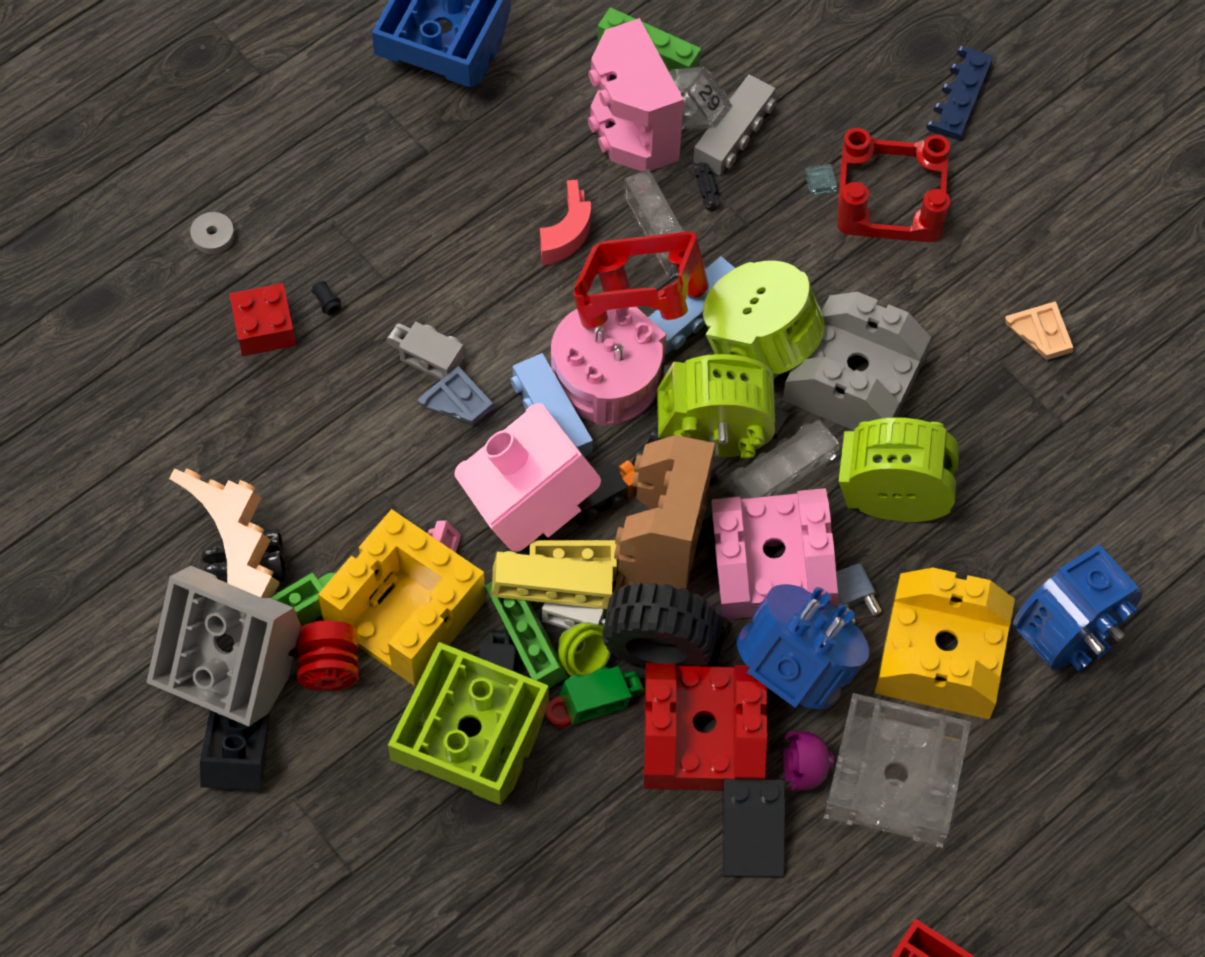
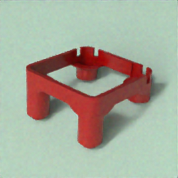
[837,128,950,242]
[573,232,709,328]

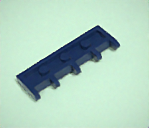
[926,46,993,141]

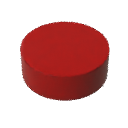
[546,697,571,728]

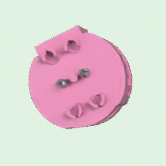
[551,307,666,425]

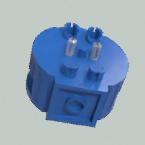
[1013,545,1142,672]
[737,584,869,709]

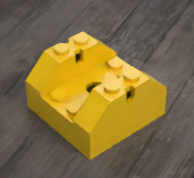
[875,568,1015,720]

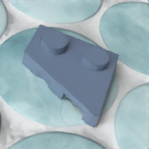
[418,366,494,425]

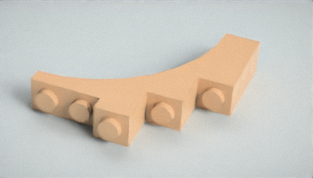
[169,469,280,637]

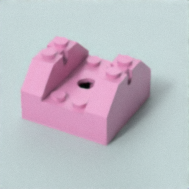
[588,18,684,173]
[712,488,838,620]

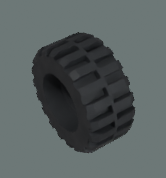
[602,583,719,669]

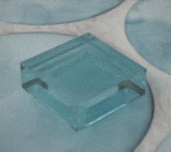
[805,164,837,195]

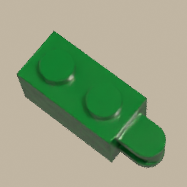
[560,666,645,725]

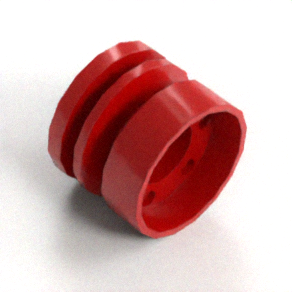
[296,621,359,691]

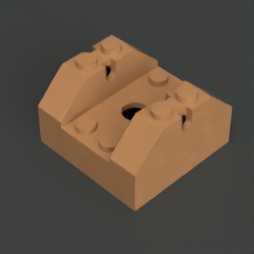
[614,435,715,590]

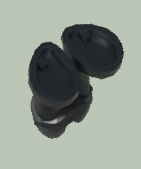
[202,528,286,581]

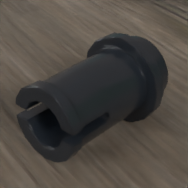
[311,281,342,316]

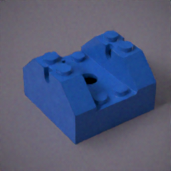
[372,0,511,87]

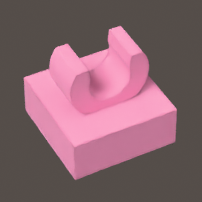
[428,521,461,553]

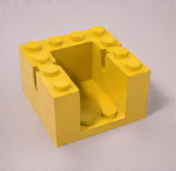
[318,509,486,686]

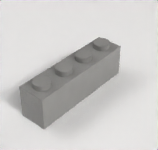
[693,74,776,176]

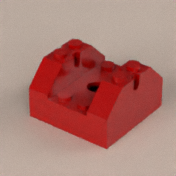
[643,663,767,791]

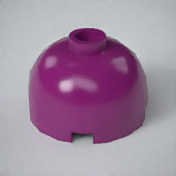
[783,731,834,791]

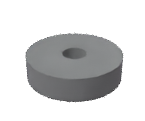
[190,212,235,254]

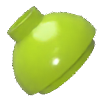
[558,622,611,676]

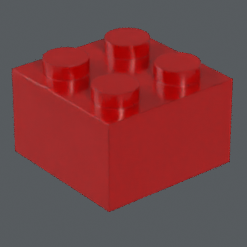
[229,283,296,356]

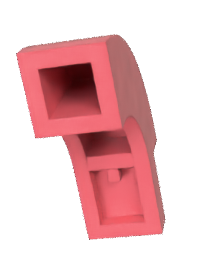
[540,180,591,265]

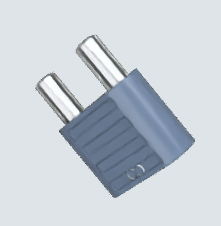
[836,564,882,624]

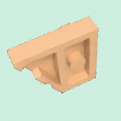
[1005,301,1073,360]

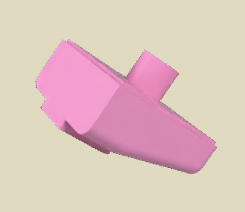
[455,404,601,552]

